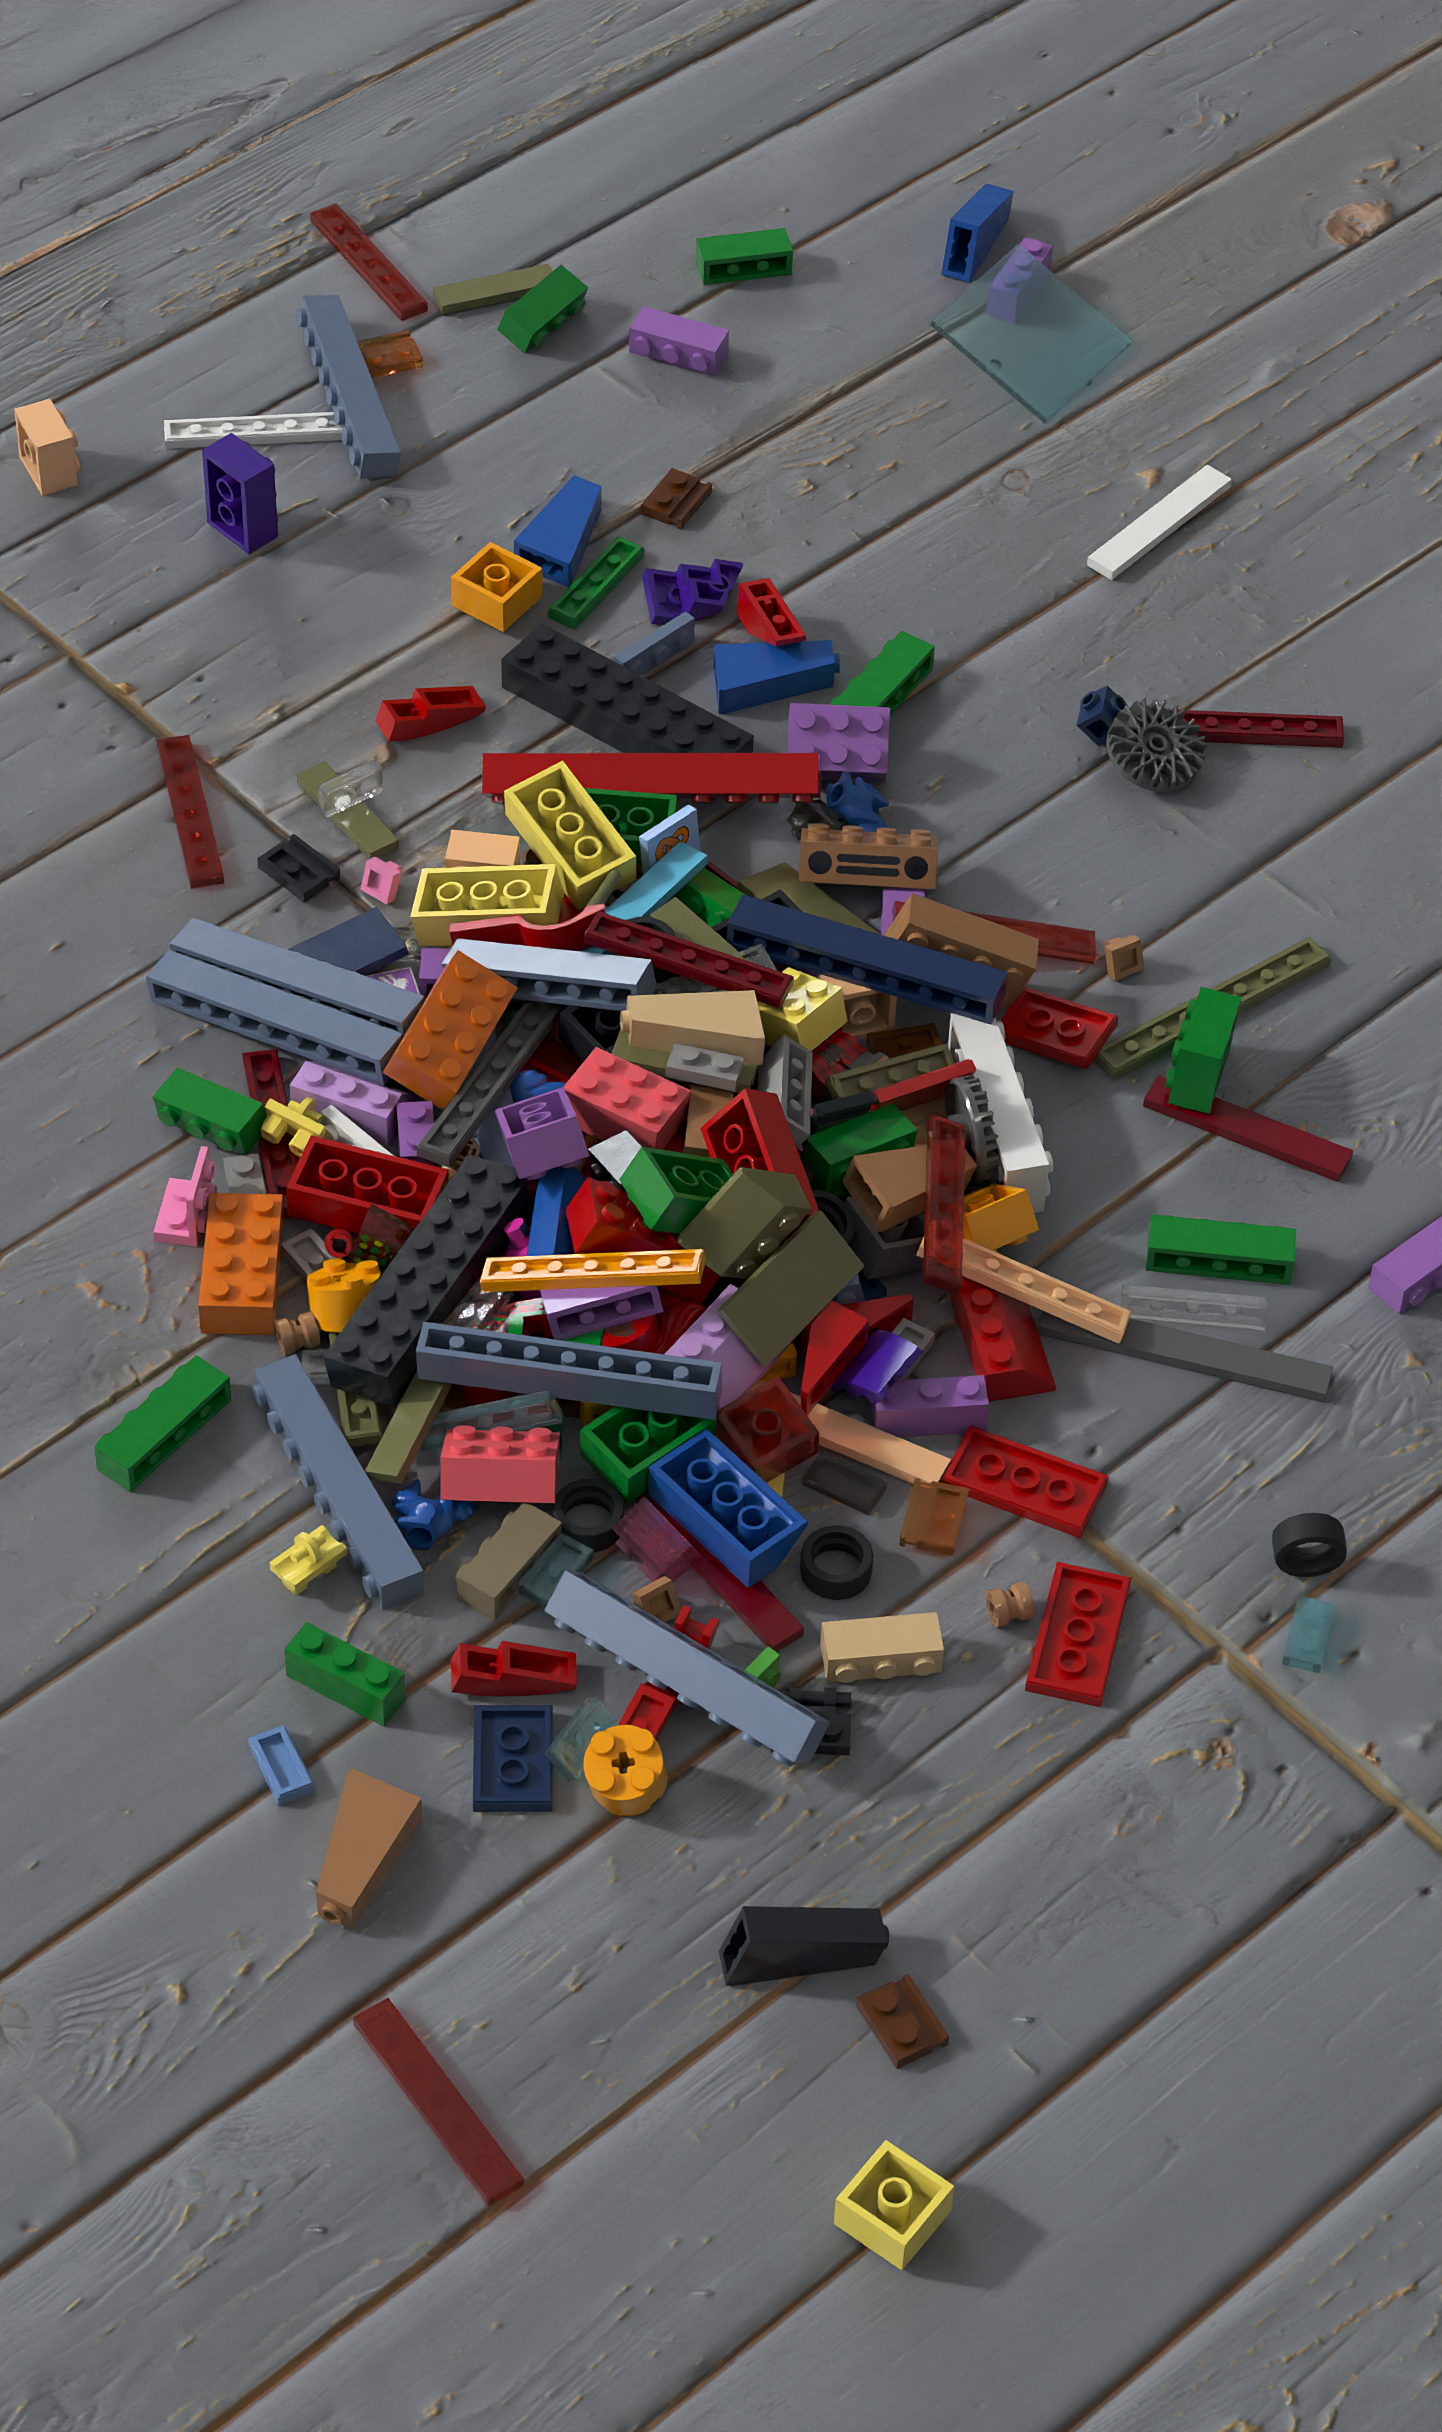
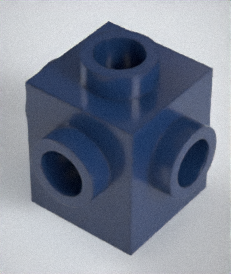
[1076,685,1127,746]

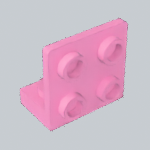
[153,1146,217,1247]

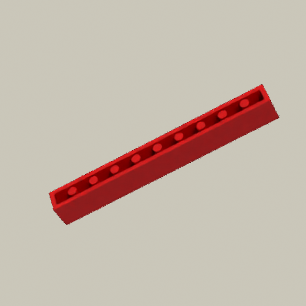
[482,753,822,804]

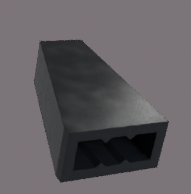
[719,1906,889,1986]

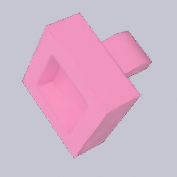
[360,857,403,905]

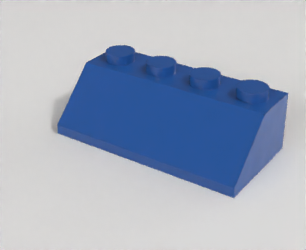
[648,1428,808,1588]

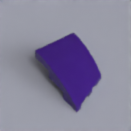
[642,559,743,625]
[830,1330,923,1404]

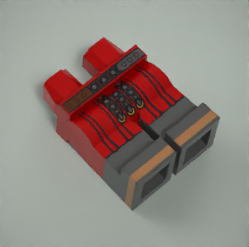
[811,1027,890,1102]

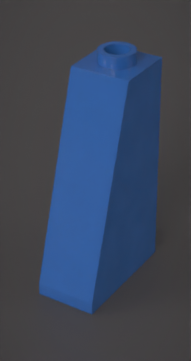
[941,183,1014,283]
[514,475,601,587]
[713,640,840,714]
[527,1166,587,1256]

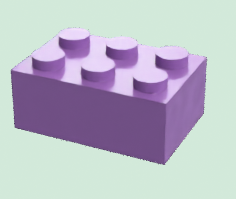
[787,703,890,781]
[495,1087,589,1180]

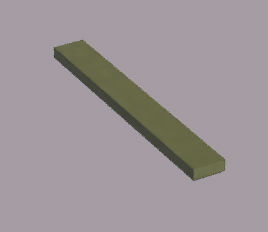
[1094,937,1331,1080]

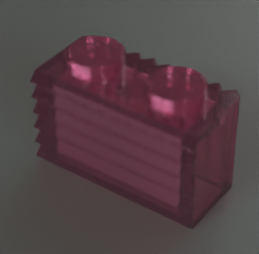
[612,1497,701,1583]

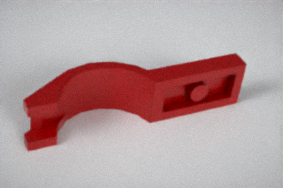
[449,903,606,951]
[617,1605,719,1741]

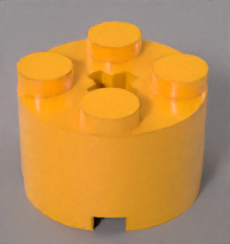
[307,1258,381,1332]
[583,1725,668,1816]

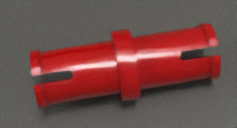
[324,1228,354,1258]

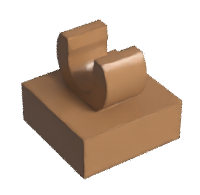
[1105,934,1144,981]
[632,1576,682,1622]

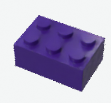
[202,433,278,554]

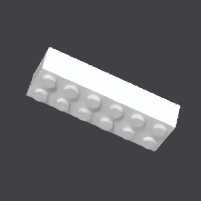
[948,1014,1053,1213]

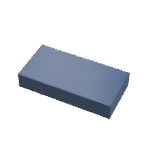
[248,1725,315,1806]

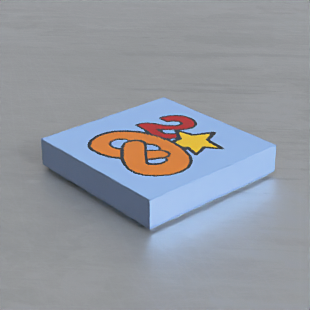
[639,805,700,875]

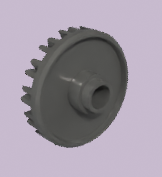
[1107,698,1207,792]
[940,1074,1000,1183]

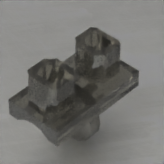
[787,799,850,840]

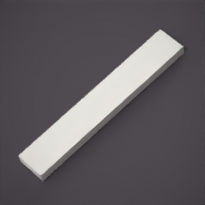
[164,412,342,449]
[1087,465,1232,580]

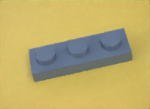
[614,611,695,676]

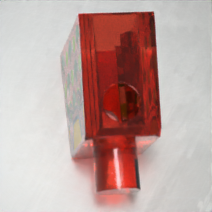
[347,1204,416,1276]

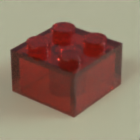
[716,1376,819,1483]

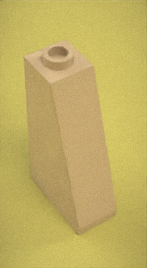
[620,990,765,1065]

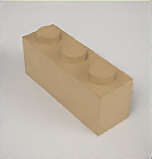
[820,1612,944,1683]

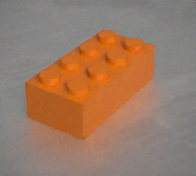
[382,950,518,1110]
[198,1193,284,1335]

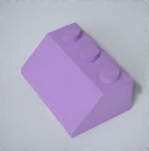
[290,1061,418,1146]
[664,1284,789,1417]

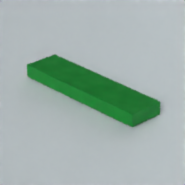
[548,536,645,630]

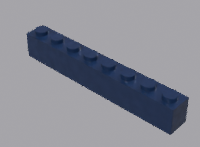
[727,894,1008,1025]

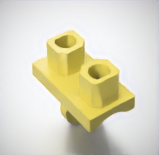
[260,1097,326,1157]
[269,1525,348,1595]

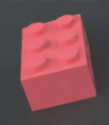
[563,1047,691,1150]
[441,1425,560,1503]

